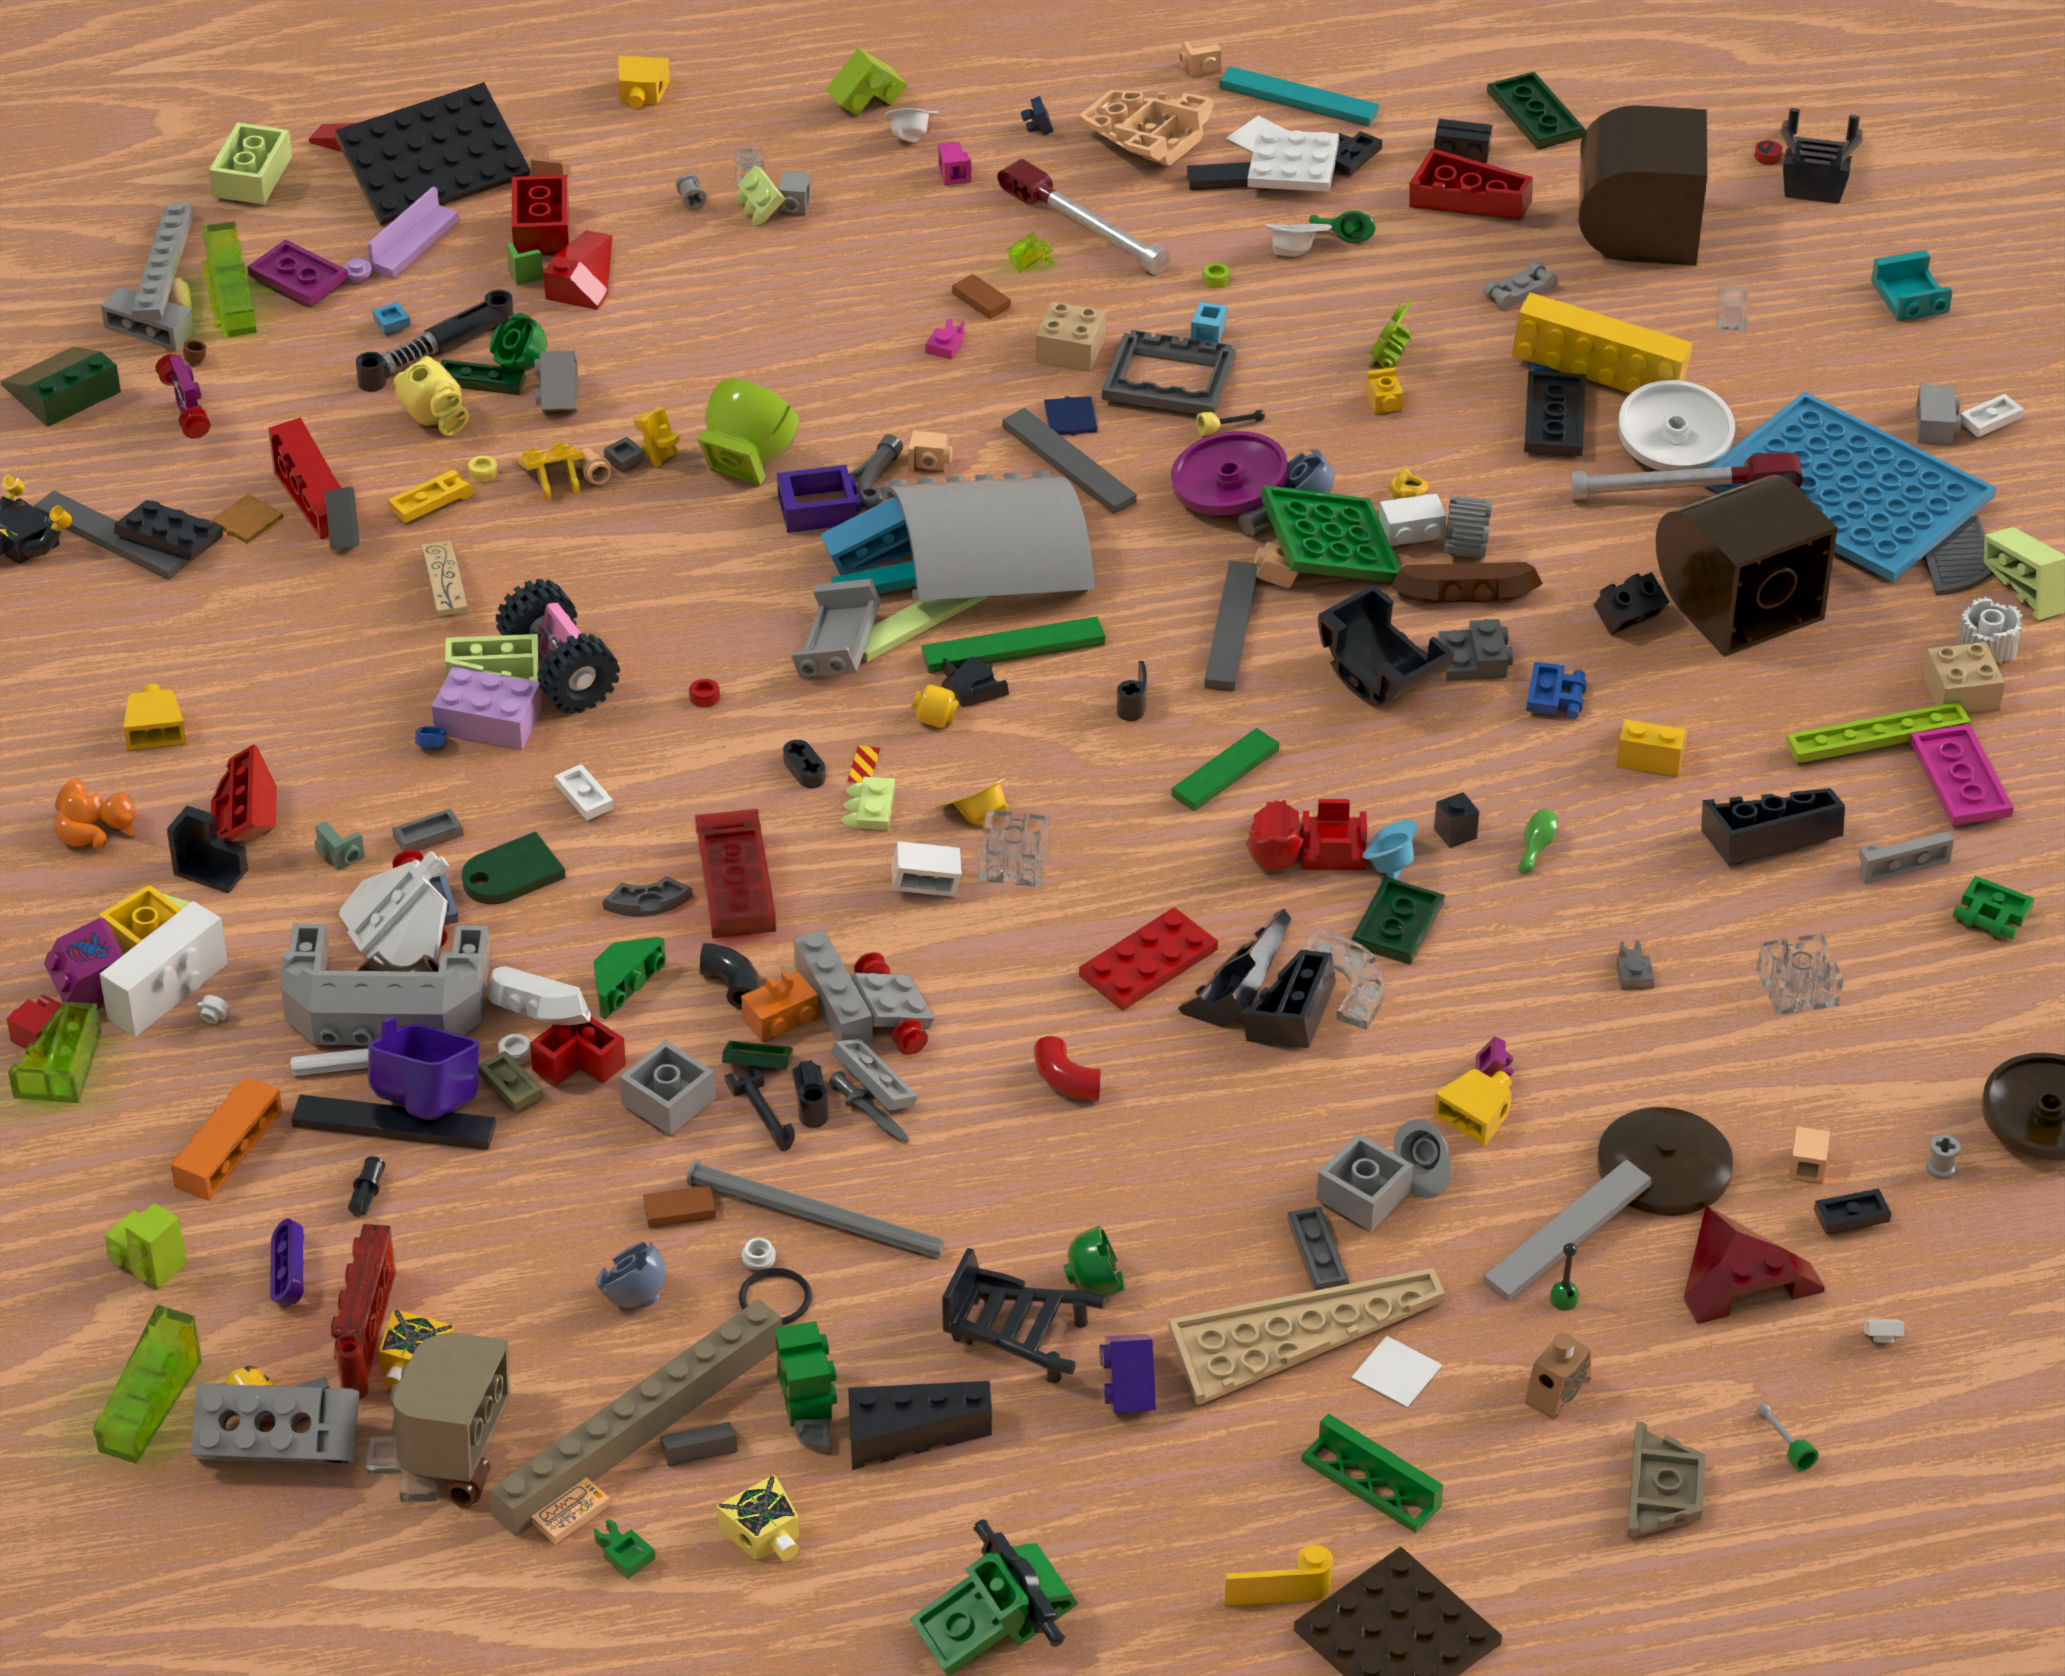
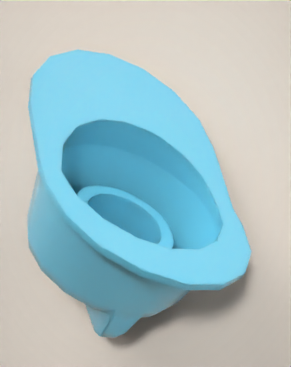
[1362,820,1417,879]

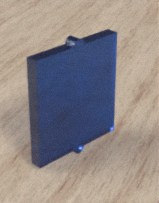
[1044,396,1098,436]

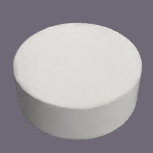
[498,1034,531,1065]

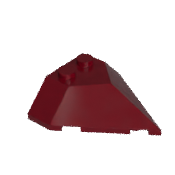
[1684,1205,1825,1324]

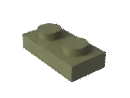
[478,1051,543,1112]

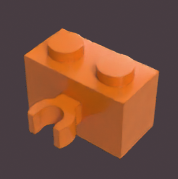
[741,971,819,1043]

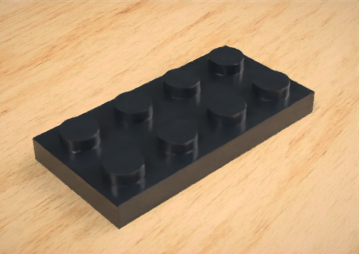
[1524,370,1586,456]

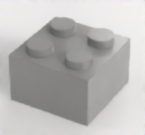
[620,1040,716,1136]
[1316,1133,1413,1231]

